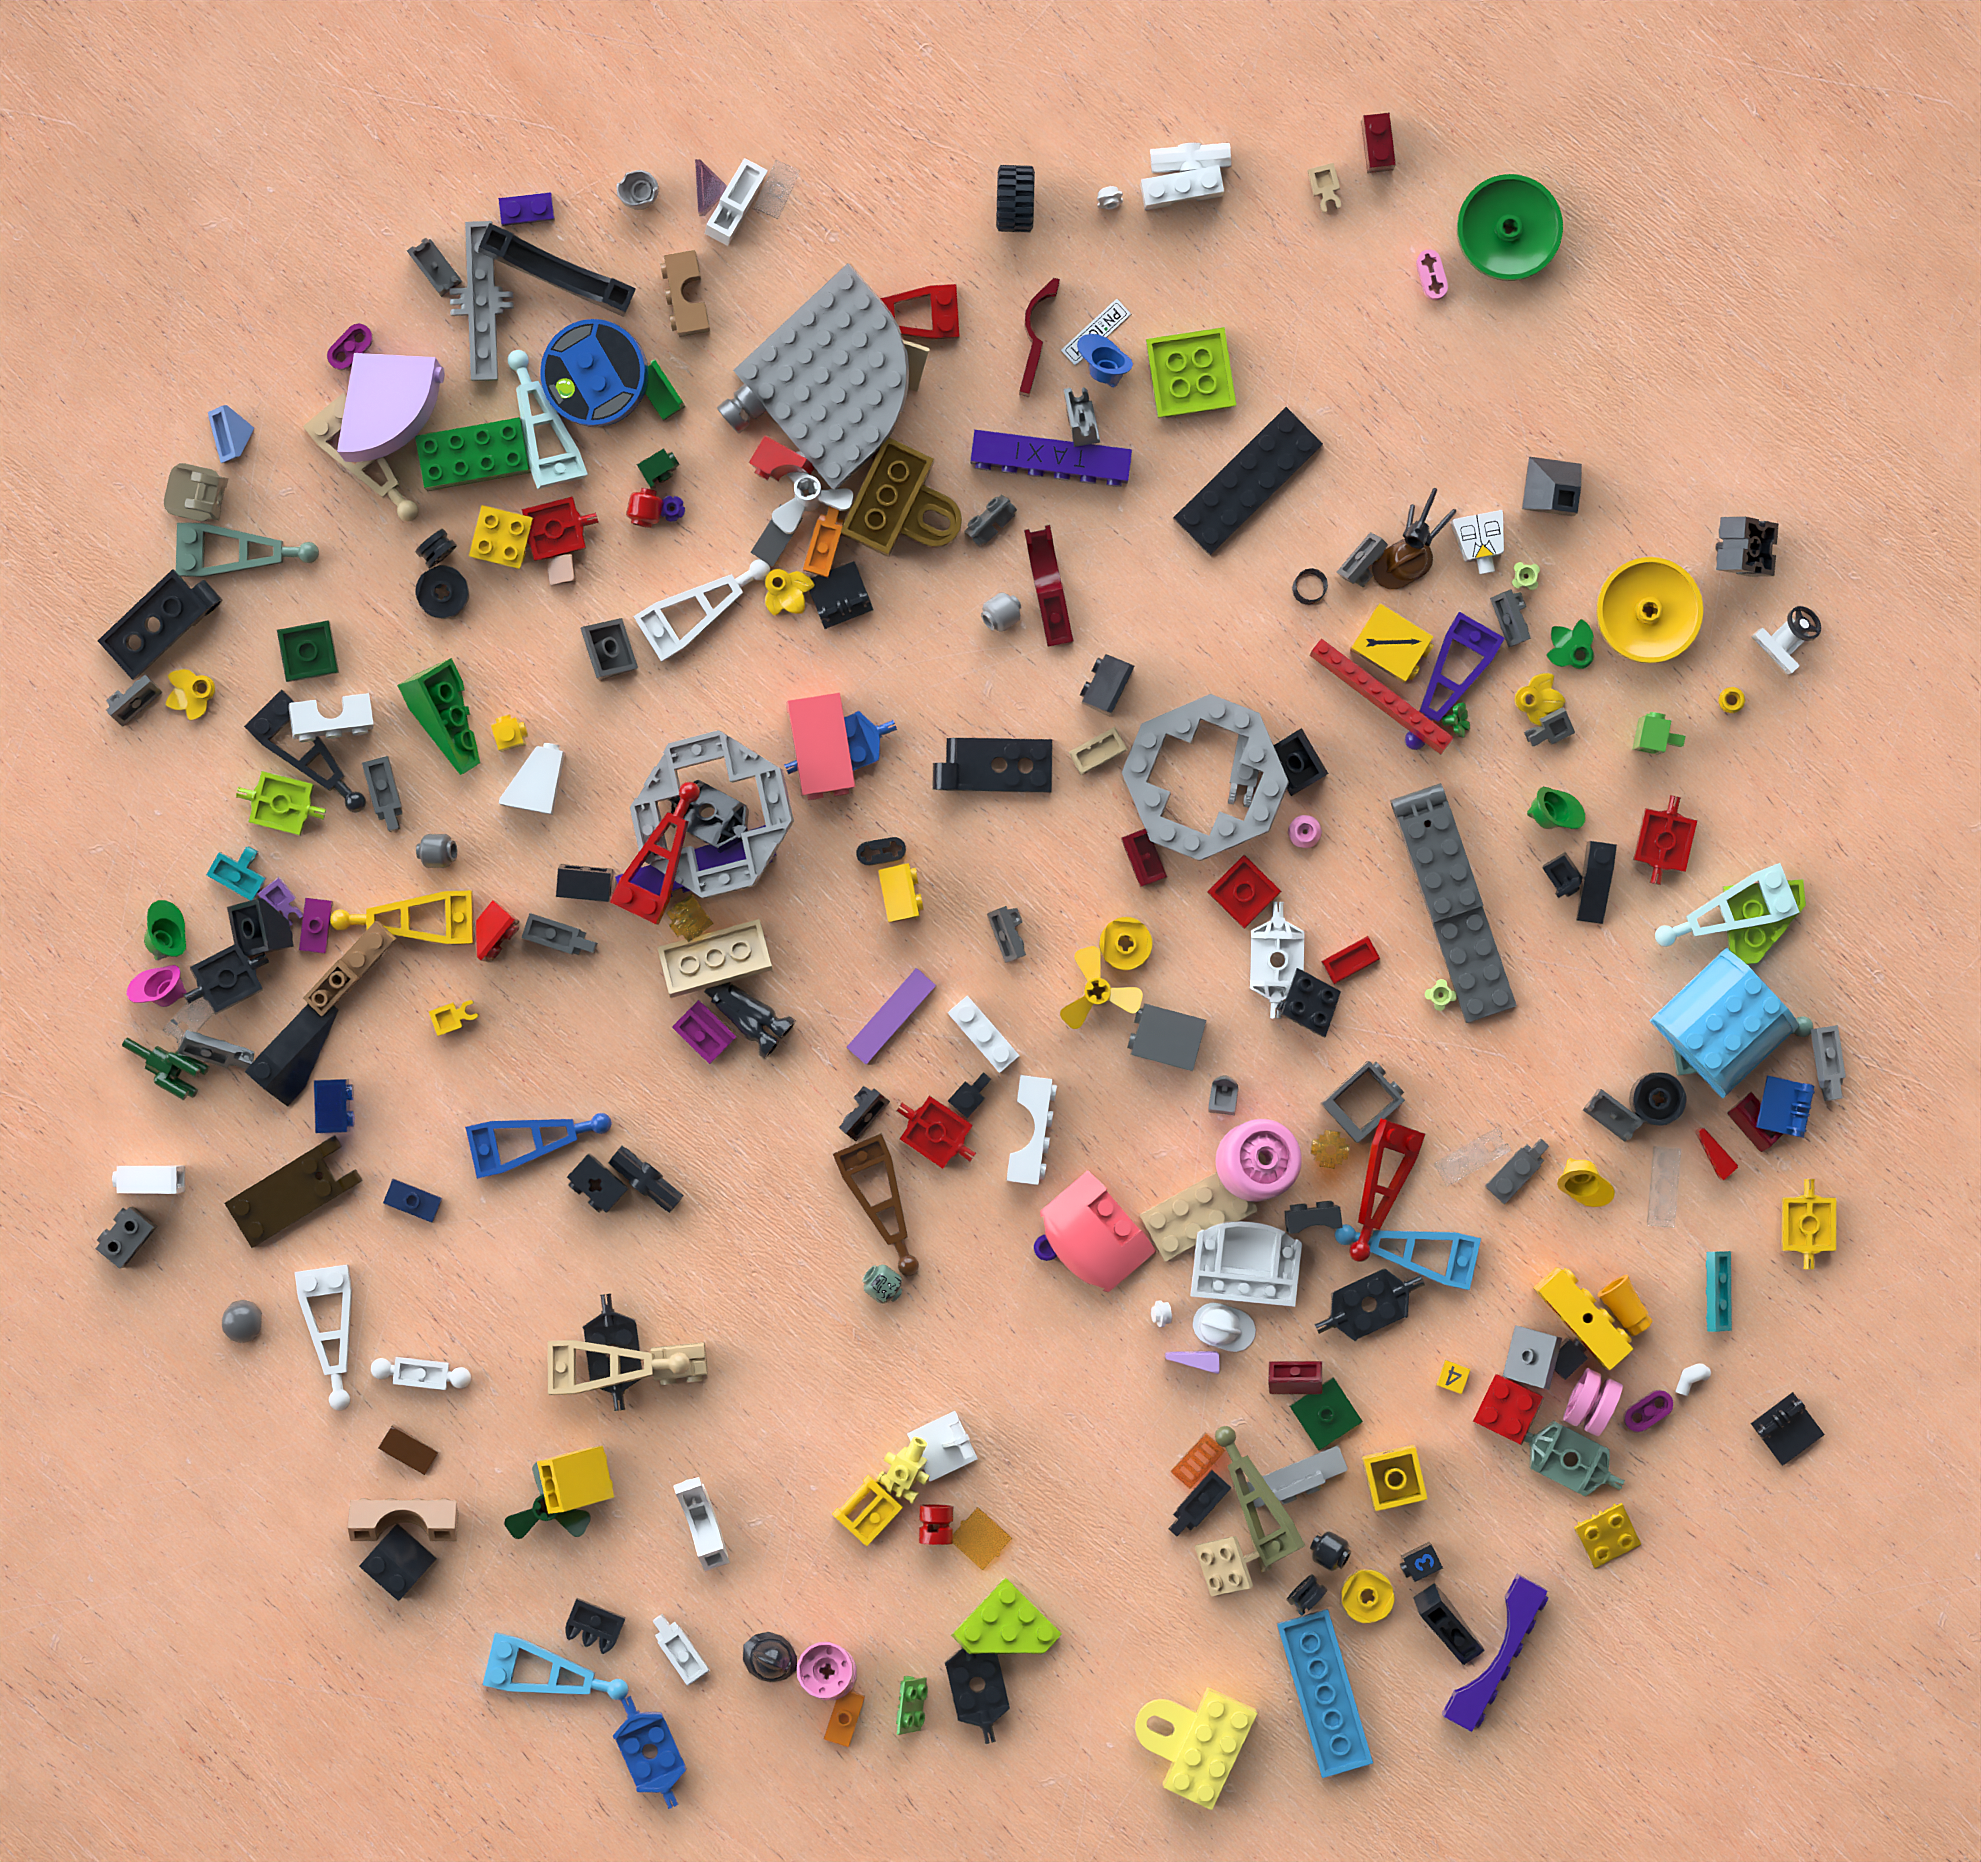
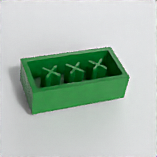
[415,417,531,491]

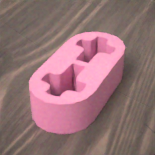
[1416,249,1448,300]

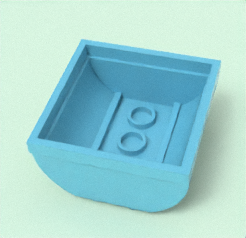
[1649,948,1800,1098]

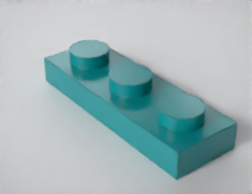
[1706,1251,1732,1332]

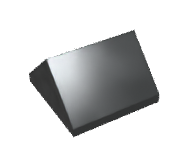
[580,618,638,681]

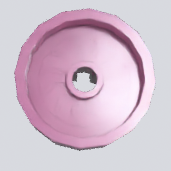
[1563,1368,1623,1436]

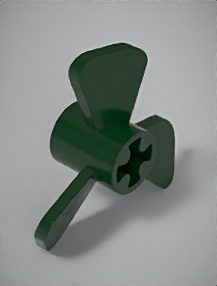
[504,1462,591,1539]

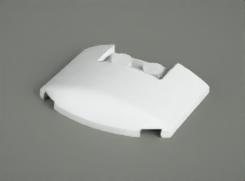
[1190,1221,1302,1307]

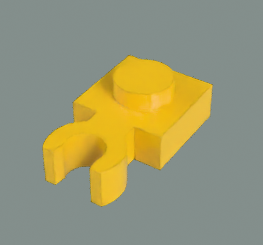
[428,1000,479,1036]

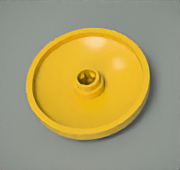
[1596,557,1703,664]

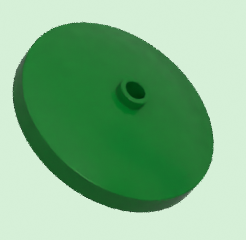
[1457,174,1563,281]

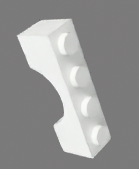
[1007,1075,1057,1185]

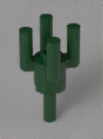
[122,1037,210,1100]

